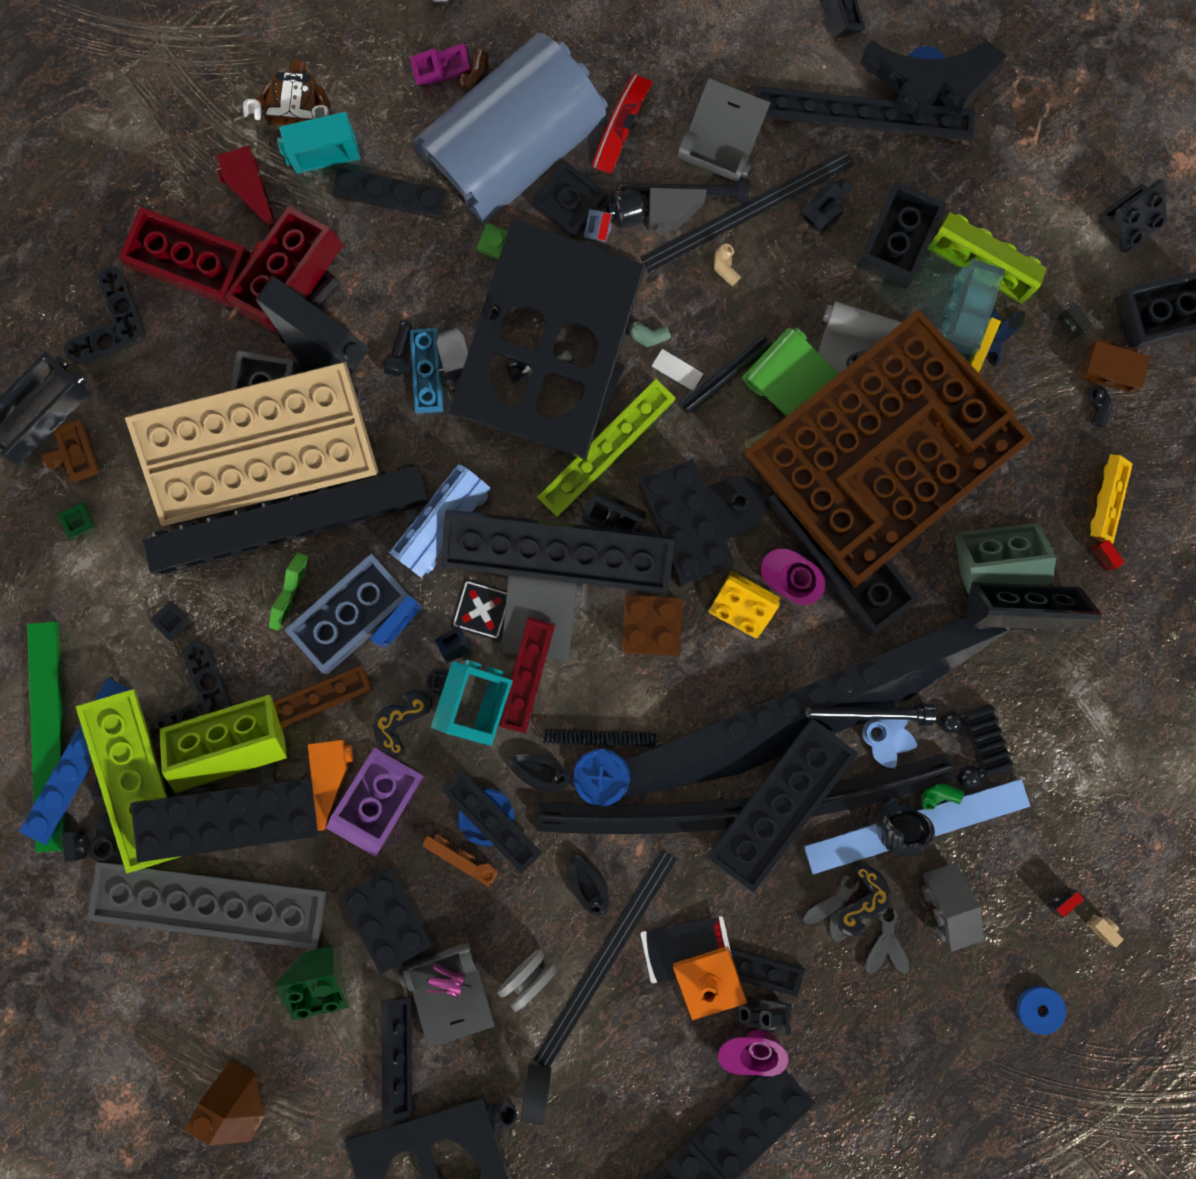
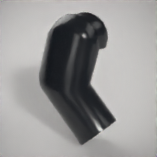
[1088,385,1113,428]

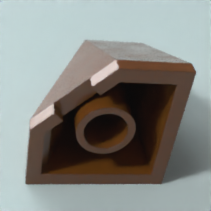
[183,1060,266,1146]

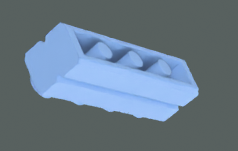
[389,464,490,577]

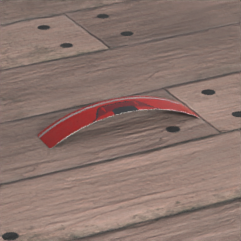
[592,74,653,175]

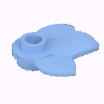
[862,719,917,768]

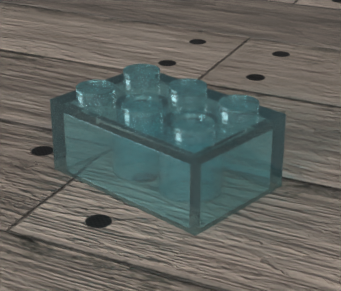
[937,259,1005,361]

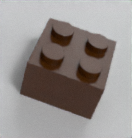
[621,595,683,657]

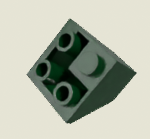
[276,946,349,1021]

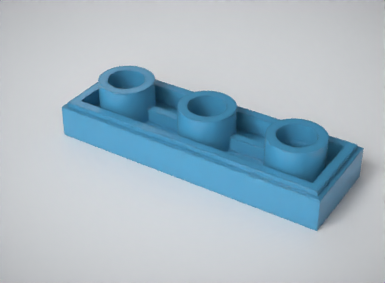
[410,328,444,414]

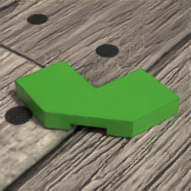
[269,552,308,631]

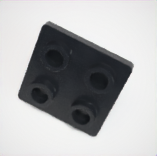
[1098,180,1167,253]

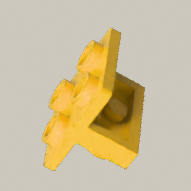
[709,571,780,638]

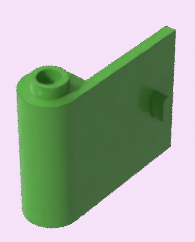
[742,328,840,417]

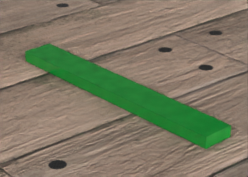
[27,622,67,853]

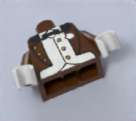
[243,60,331,126]

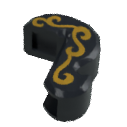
[373,690,432,757]
[838,865,891,937]

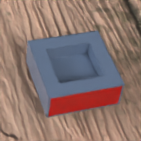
[584,210,612,242]

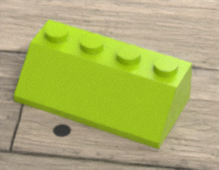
[927,212,1047,304]
[160,695,287,793]

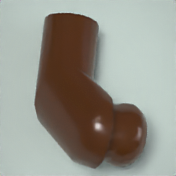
[459,50,489,90]

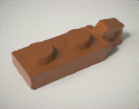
[422,834,498,887]

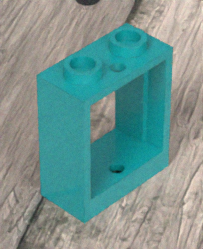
[277,112,361,174]
[431,659,513,746]

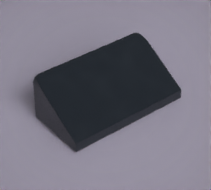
[821,0,865,38]

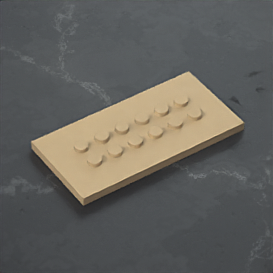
[125,361,378,527]

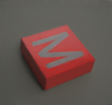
[1091,540,1124,571]

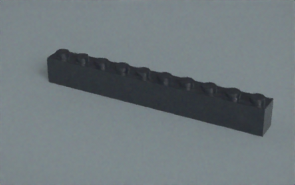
[142,464,430,576]

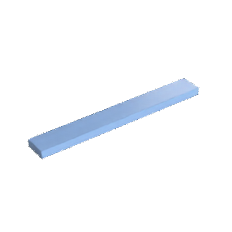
[803,779,1031,874]

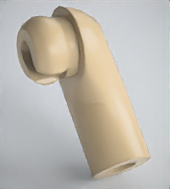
[714,243,741,287]

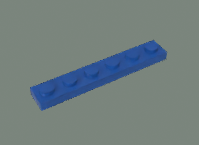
[19,678,132,845]

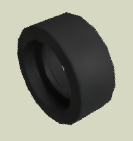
[520,1064,551,1125]

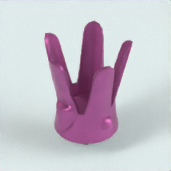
[426,963,471,997]

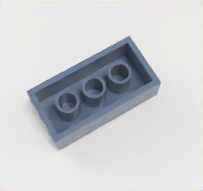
[285,553,411,674]

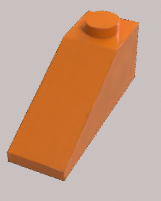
[308,739,353,831]

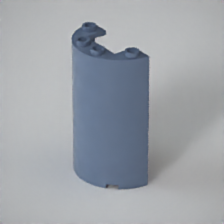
[411,33,608,225]

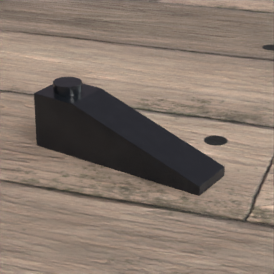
[255,276,370,374]

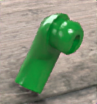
[921,783,964,810]

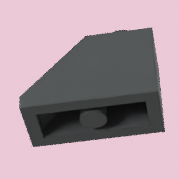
[649,188,706,234]

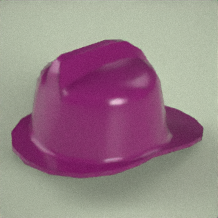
[761,548,825,605]
[718,1029,789,1076]

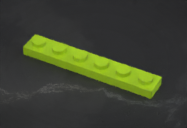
[537,379,676,518]

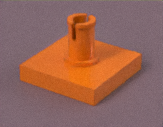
[673,946,747,1020]

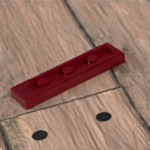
[498,616,556,734]

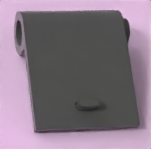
[677,78,771,182]
[501,575,583,660]
[398,942,495,1048]

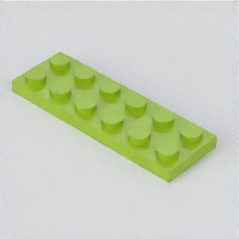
[75,689,181,874]

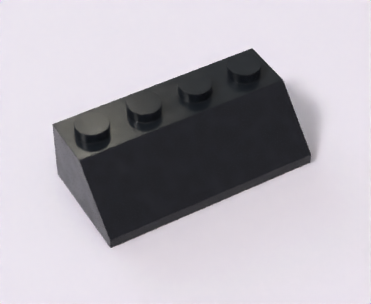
[965,582,1102,632]

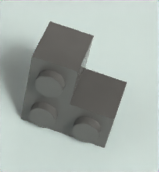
[922,862,984,952]

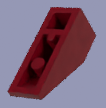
[216,145,276,230]

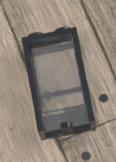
[0,351,92,468]

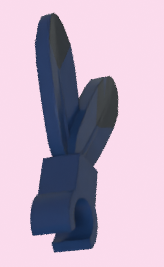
[982,302,1025,367]

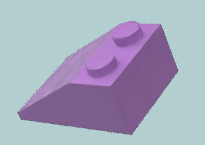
[326,747,423,857]

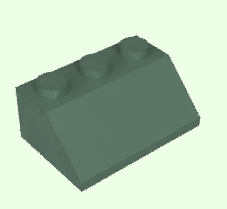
[955,523,1056,594]

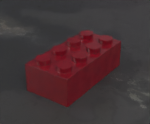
[224,206,343,335]
[119,207,249,308]

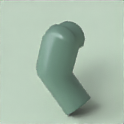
[629,321,671,347]

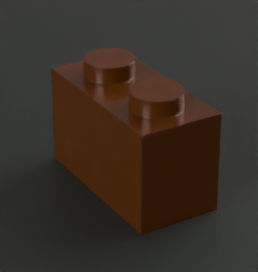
[1079,339,1151,394]

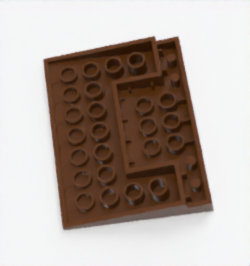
[744,309,1034,588]

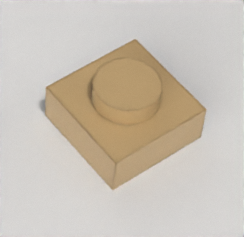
[1086,915,1124,948]

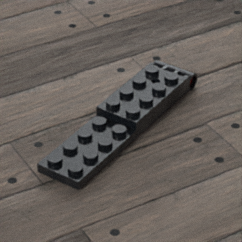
[646,1069,815,1179]

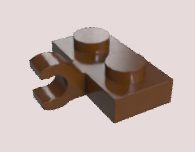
[40,419,101,482]

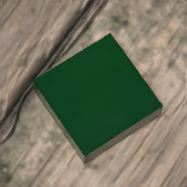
[57,502,97,540]

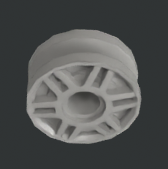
[497,948,559,1012]

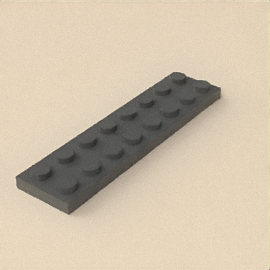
[87,861,327,950]

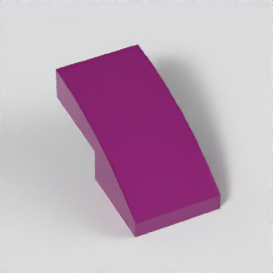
[409,43,472,85]

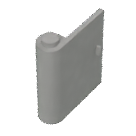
[818,301,902,373]

